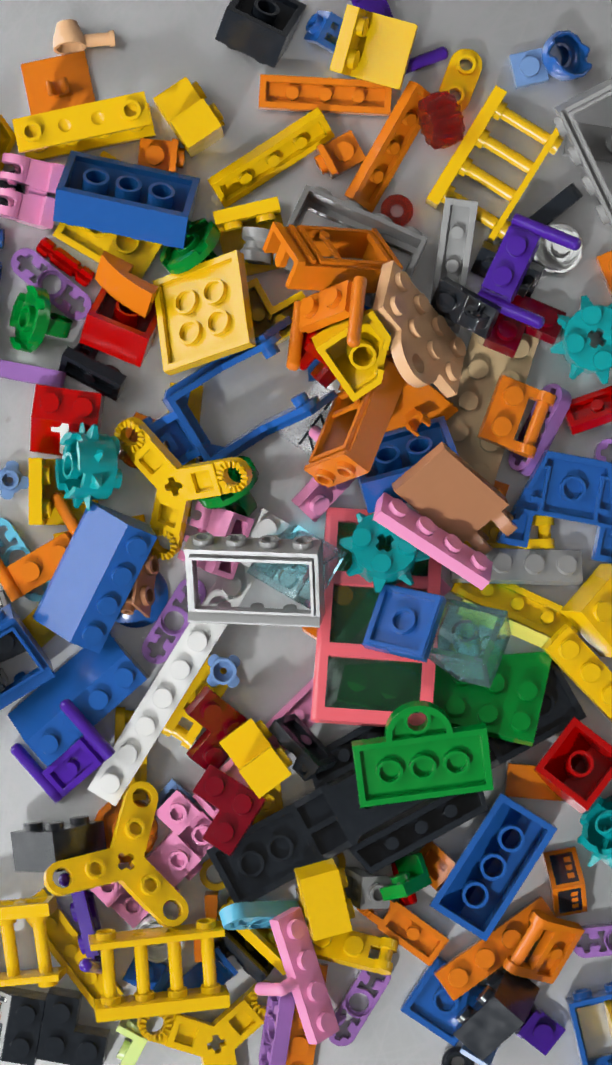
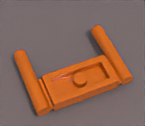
[286,276,367,371]
[0,492,79,602]

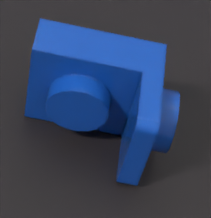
[304,10,343,54]
[122,956,171,992]

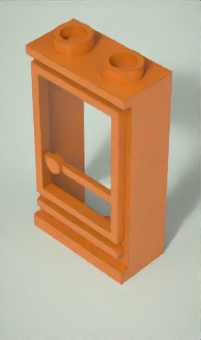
[262,221,403,294]
[304,358,405,488]

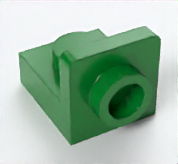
[379,852,432,901]

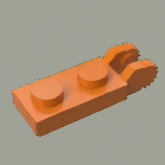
[357,900,449,966]

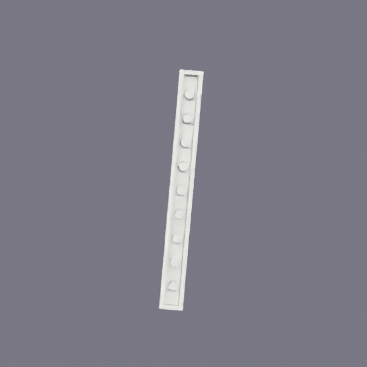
[87,507,289,806]

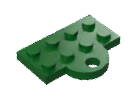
[351,700,494,808]

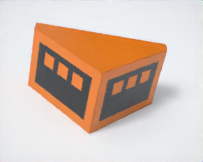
[543,846,587,917]

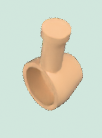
[53,19,115,55]

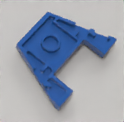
[496,450,612,563]

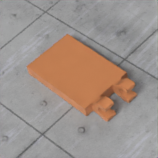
[392,442,518,555]

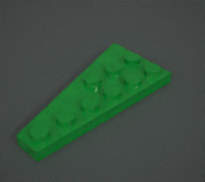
[337,651,552,747]

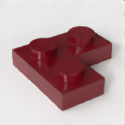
[483,294,566,358]
[185,685,248,770]
[192,764,267,857]

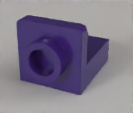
[515,1003,566,1056]

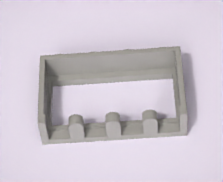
[553,78,612,226]
[273,185,428,308]
[183,533,325,628]

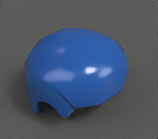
[542,30,593,81]

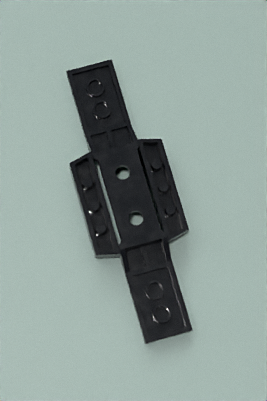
[206,660,587,903]

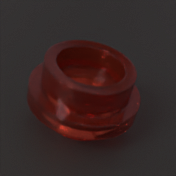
[380,194,413,227]

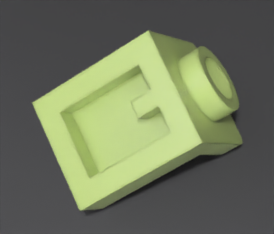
[116,1019,148,1065]

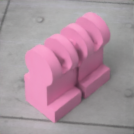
[0,153,65,230]
[177,501,255,580]

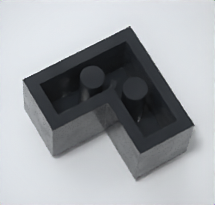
[10,815,107,872]
[453,969,540,1061]
[36,986,110,1065]

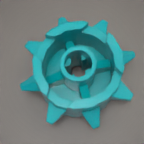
[550,295,612,384]
[55,422,123,511]
[339,512,430,593]
[577,796,612,868]

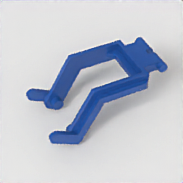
[142,316,338,465]

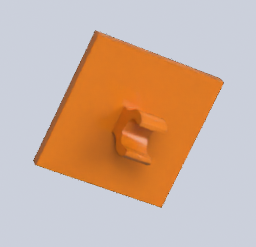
[20,51,95,115]
[386,382,459,437]

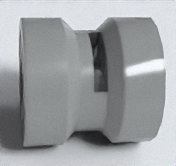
[240,227,272,265]

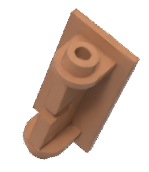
[121,551,159,618]

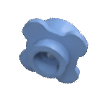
[0,461,29,500]
[207,654,240,688]

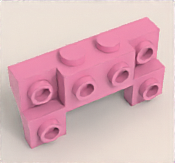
[89,788,214,929]

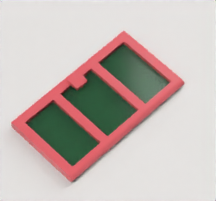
[310,507,442,727]

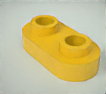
[437,49,482,115]

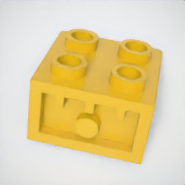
[329,4,418,90]
[213,196,284,276]
[29,458,99,525]

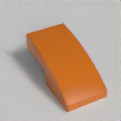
[95,251,158,318]
[504,762,564,801]
[194,890,219,963]

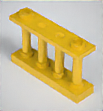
[425,85,564,243]
[12,91,156,161]
[0,895,67,988]
[88,918,230,1023]

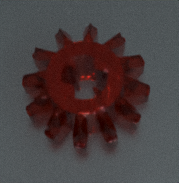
[416,91,466,150]

